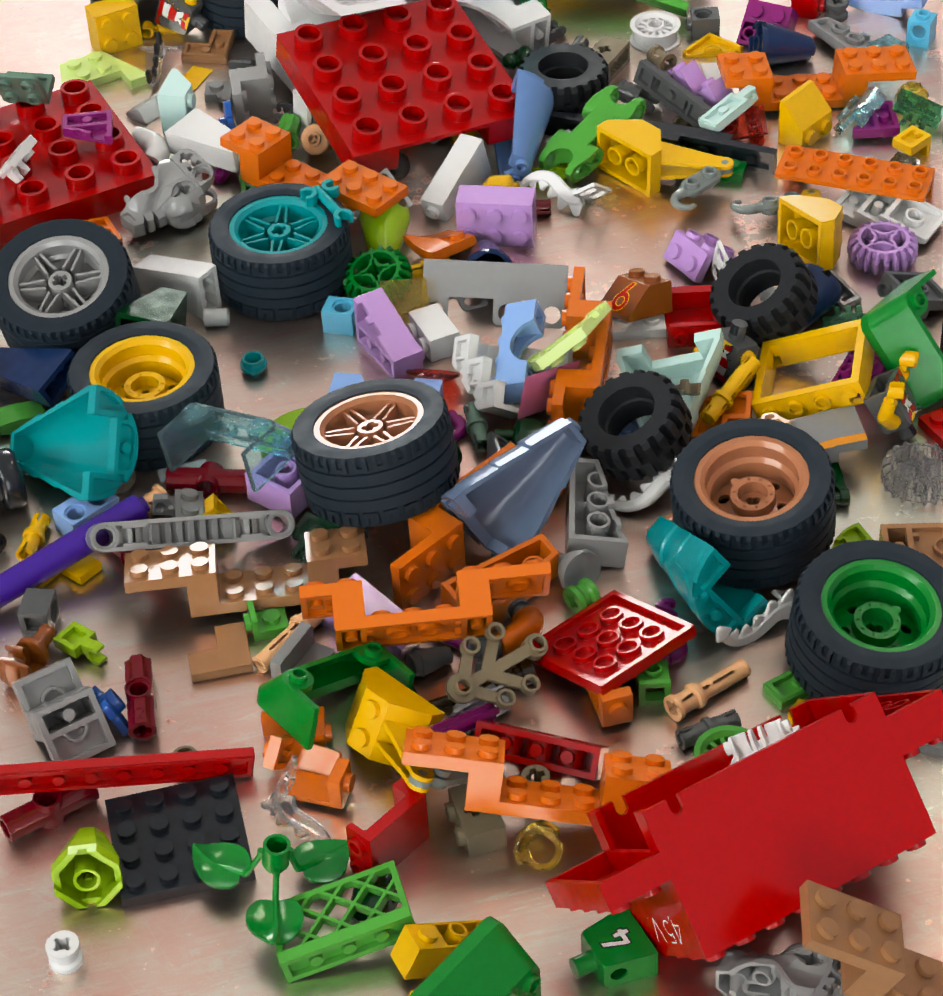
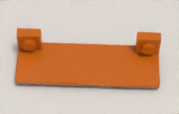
[774,144,935,202]

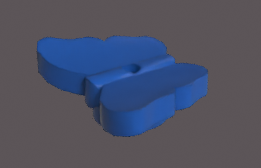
[219,100,236,130]
[92,686,129,737]

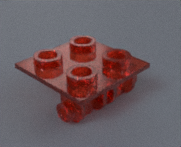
[720,105,768,146]

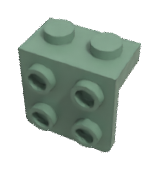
[0,71,55,105]

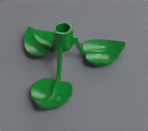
[192,834,349,946]

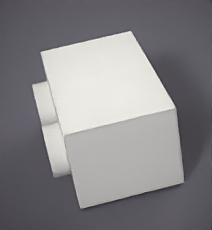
[406,303,460,363]

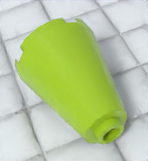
[359,203,410,251]

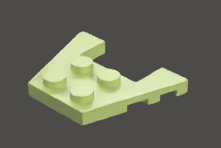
[59,50,148,89]
[527,300,612,372]

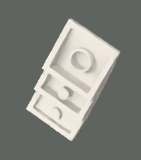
[836,190,943,244]

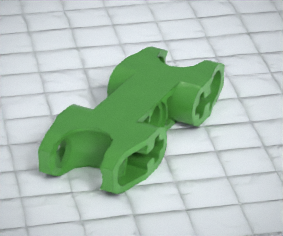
[538,84,646,184]

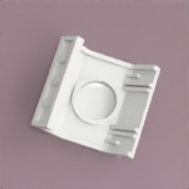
[296,0,407,16]

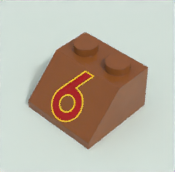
[601,268,673,322]

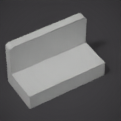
[269,621,335,678]

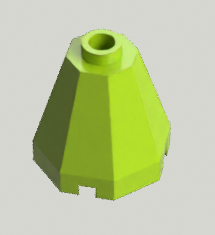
[51,826,123,909]

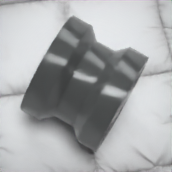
[825,0,849,22]

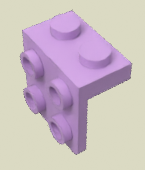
[663,229,737,283]

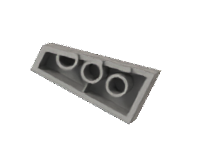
[565,458,628,568]

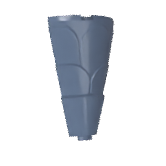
[441,417,587,557]

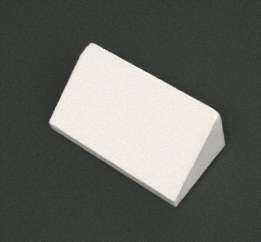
[126,92,160,124]

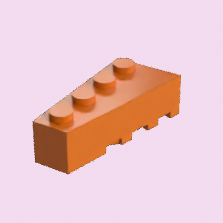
[441,533,559,631]

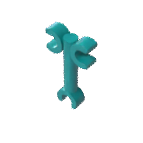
[299,179,354,228]

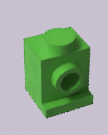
[636,660,671,706]

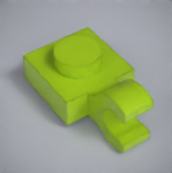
[53,621,108,666]

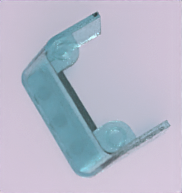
[157,402,294,492]

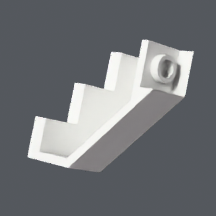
[452,333,573,419]

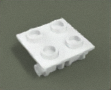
[723,718,801,765]

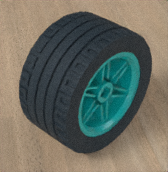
[208,183,353,321]

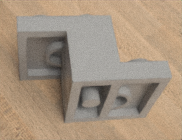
[228,52,277,126]
[11,657,117,761]

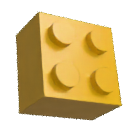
[84,0,143,54]

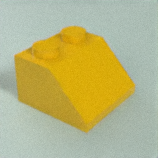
[778,80,832,148]

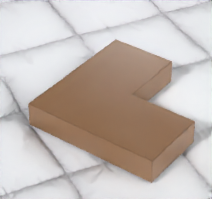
[181,29,236,64]
[187,621,253,683]

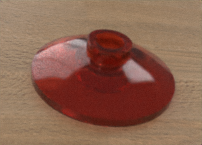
[405,369,460,382]

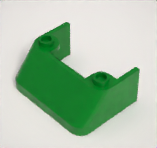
[861,269,943,410]
[256,642,415,751]
[410,916,541,996]

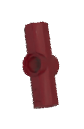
[165,461,249,499]
[124,654,157,741]
[0,788,99,842]

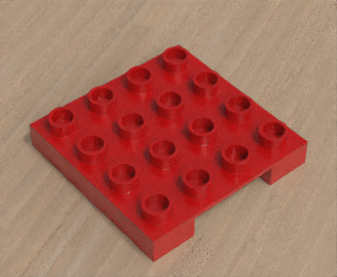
[276,0,515,173]
[0,79,155,251]

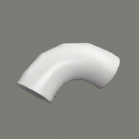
[132,126,170,166]

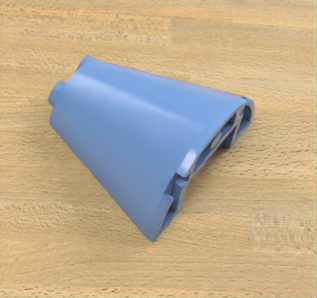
[494,69,554,182]

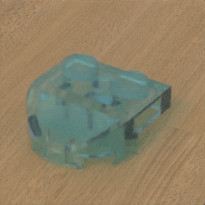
[833,87,887,135]

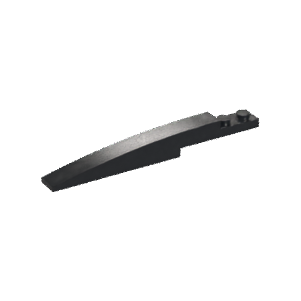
[544,111,778,175]

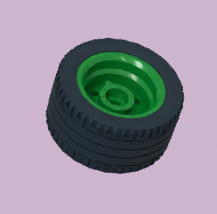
[785,540,943,698]

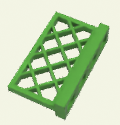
[275,860,416,984]

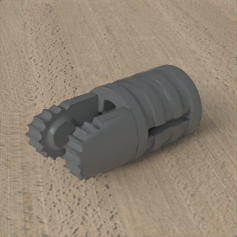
[618,79,660,113]

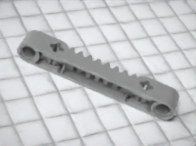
[85,510,295,553]

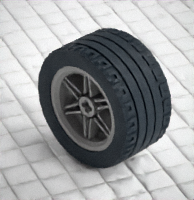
[0,219,142,354]

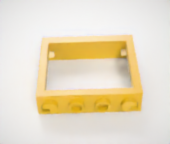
[751,319,875,420]

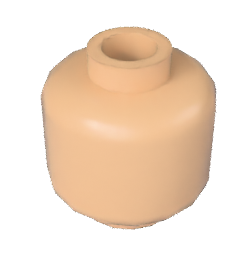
[301,123,333,156]

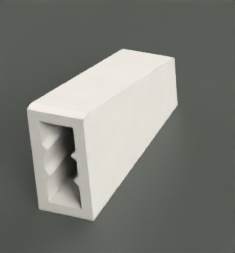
[165,108,240,173]
[420,133,491,222]
[133,254,222,319]

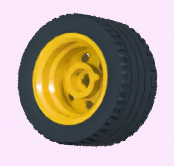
[67,321,225,471]

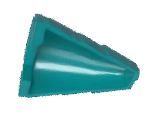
[10,384,139,501]
[646,516,768,634]

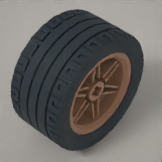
[290,378,460,527]
[670,418,836,590]

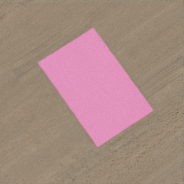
[517,360,580,419]

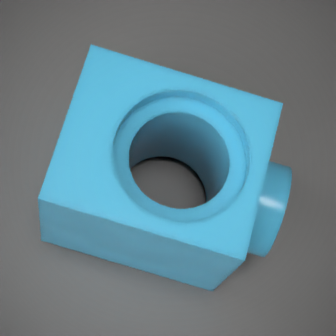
[906,9,938,49]
[321,295,356,336]

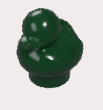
[502,45,532,70]

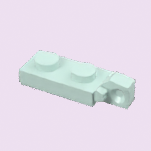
[698,84,759,132]

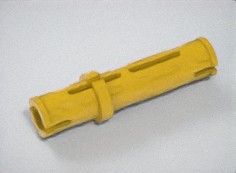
[700,355,761,425]

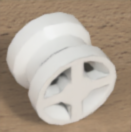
[45,930,84,975]

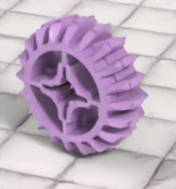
[847,220,919,276]

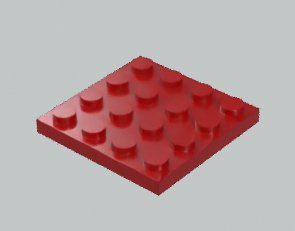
[531,590,697,695]

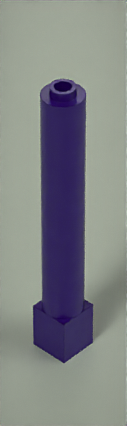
[0,494,150,609]

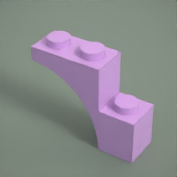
[668,59,734,107]

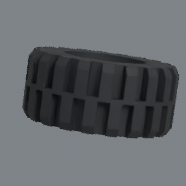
[518,43,609,113]
[709,243,819,349]
[578,370,693,481]

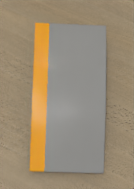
[791,405,868,463]

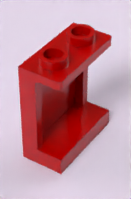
[664,285,722,348]
[346,778,430,882]

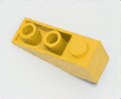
[390,920,483,980]

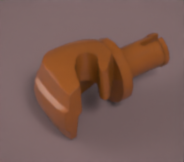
[0,624,58,688]

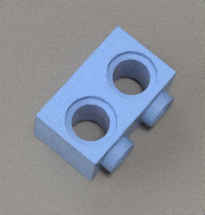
[52,494,120,536]

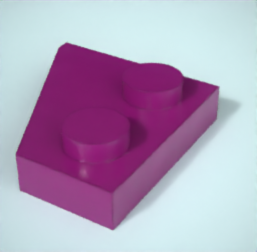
[852,101,900,139]
[62,110,113,145]

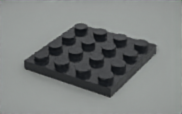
[105,773,256,908]

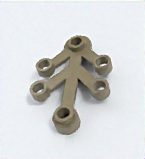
[446,622,548,710]

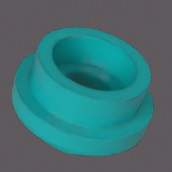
[240,351,267,375]

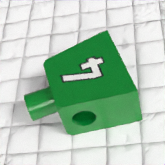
[569,909,658,988]

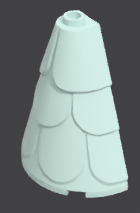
[616,328,724,461]

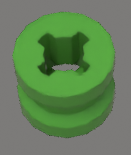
[563,577,601,614]

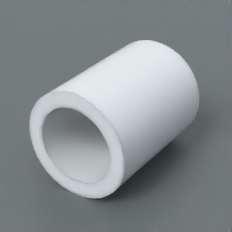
[203,308,230,327]

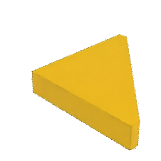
[682,32,743,59]

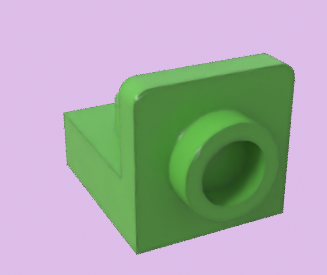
[243,600,289,642]

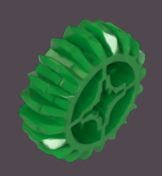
[343,245,413,305]

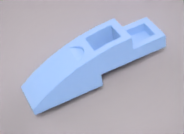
[848,0,928,17]

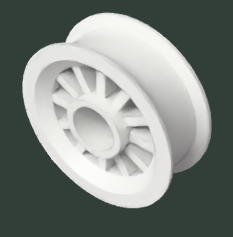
[630,10,681,53]

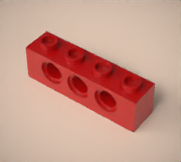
[474,720,609,781]

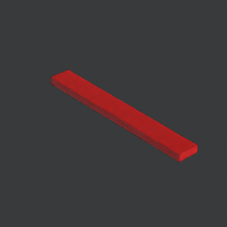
[0,747,255,795]

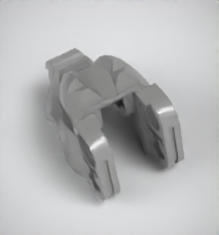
[120,149,218,238]
[716,942,847,996]

